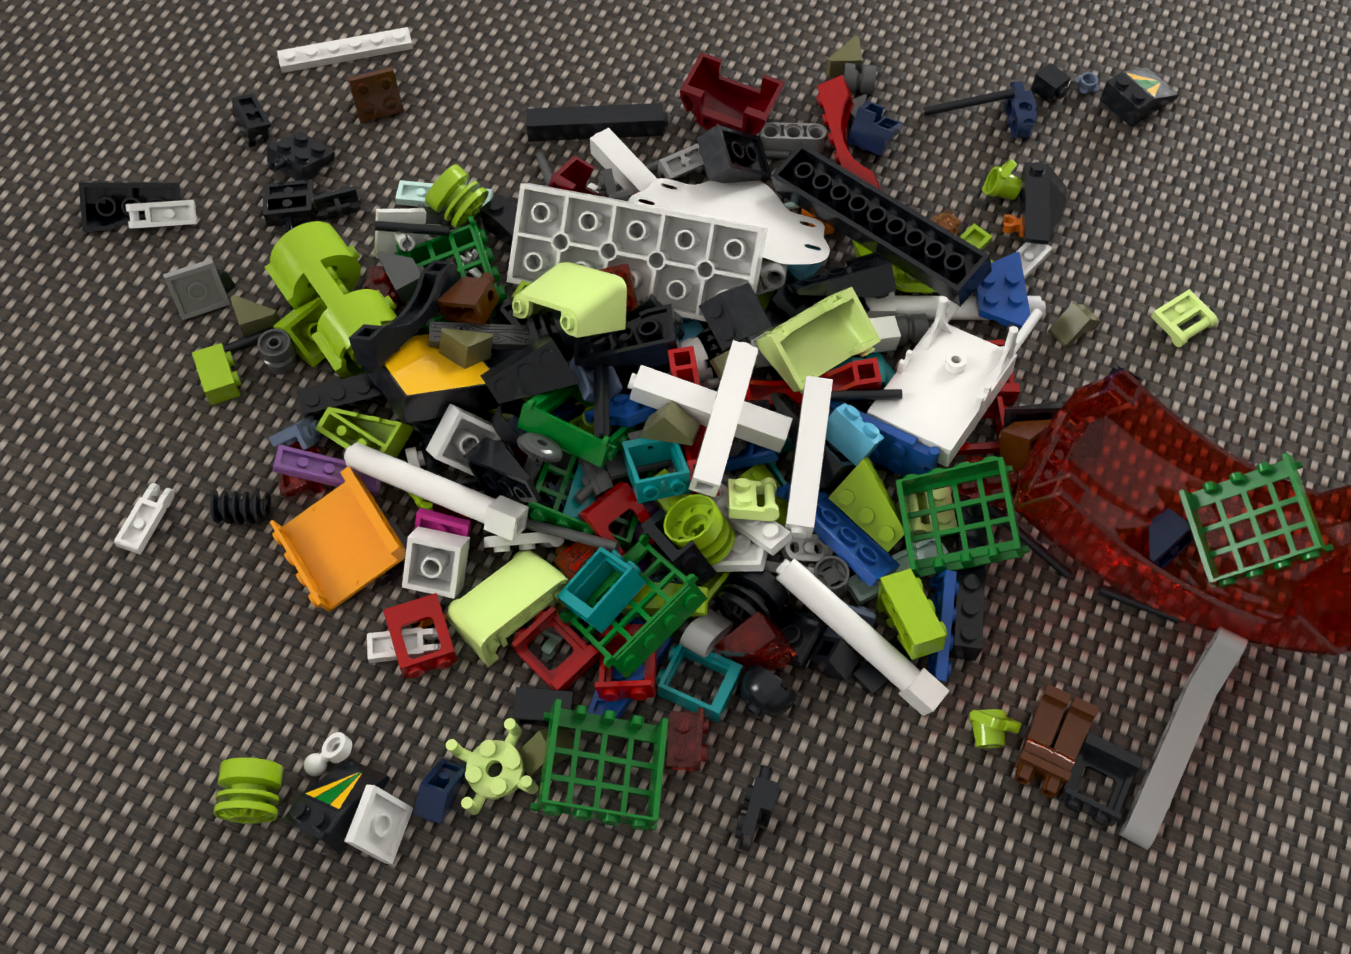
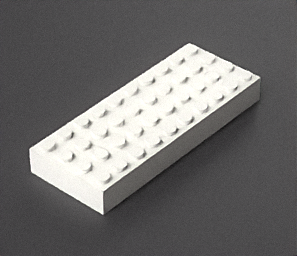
[506,183,768,322]

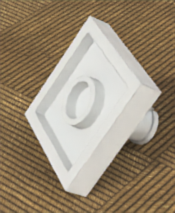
[374,208,426,258]
[712,528,768,572]
[344,785,413,864]

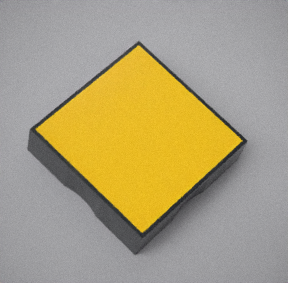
[362,333,499,424]

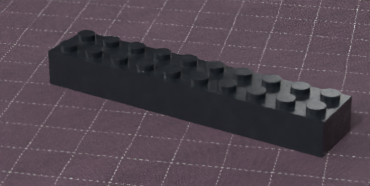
[771,143,992,307]

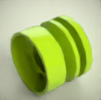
[425,164,489,229]
[663,494,735,566]
[213,758,284,824]

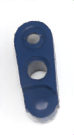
[1004,81,1037,139]

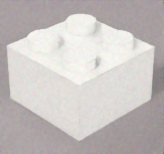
[426,403,501,476]
[402,526,470,599]

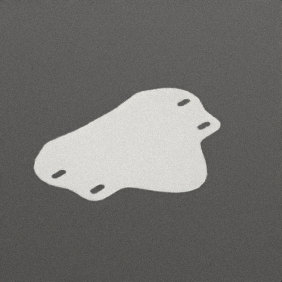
[628,178,830,265]

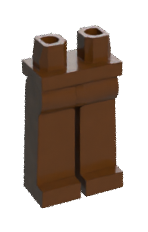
[1013,684,1099,799]

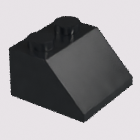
[699,283,773,352]

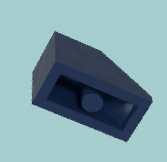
[1149,508,1195,574]
[413,758,466,824]

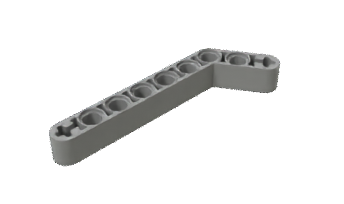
[1120,626,1248,850]

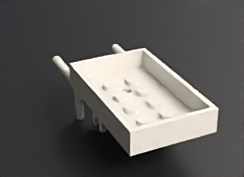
[867,296,1042,467]

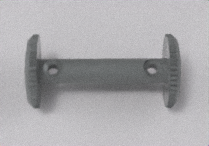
[516,433,563,533]

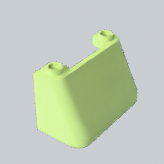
[512,262,627,338]
[754,287,881,394]
[446,549,569,667]

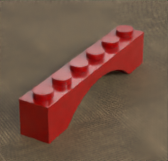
[816,75,881,190]
[668,346,720,497]
[744,357,882,411]

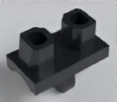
[313,185,361,220]

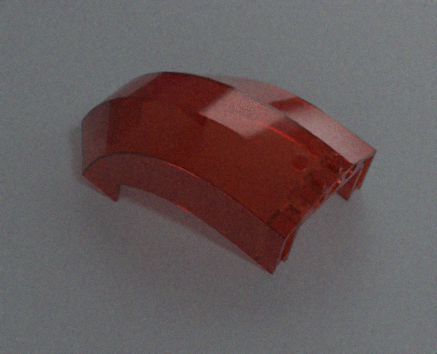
[1014,369,1351,655]

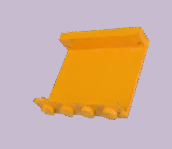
[270,466,406,612]

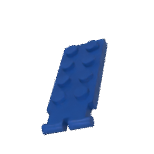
[828,401,940,476]
[776,482,900,587]

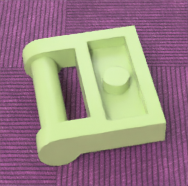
[1151,289,1218,347]
[727,477,779,521]
[908,487,957,536]

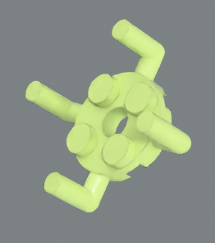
[446,718,538,815]

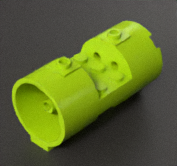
[265,221,397,379]

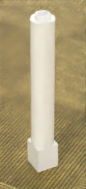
[864,292,1046,320]
[344,442,529,541]
[775,558,949,716]

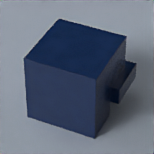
[847,101,904,156]

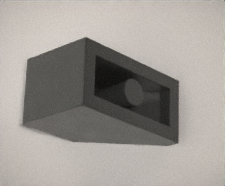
[377,252,424,303]

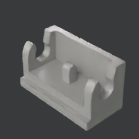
[657,143,705,186]

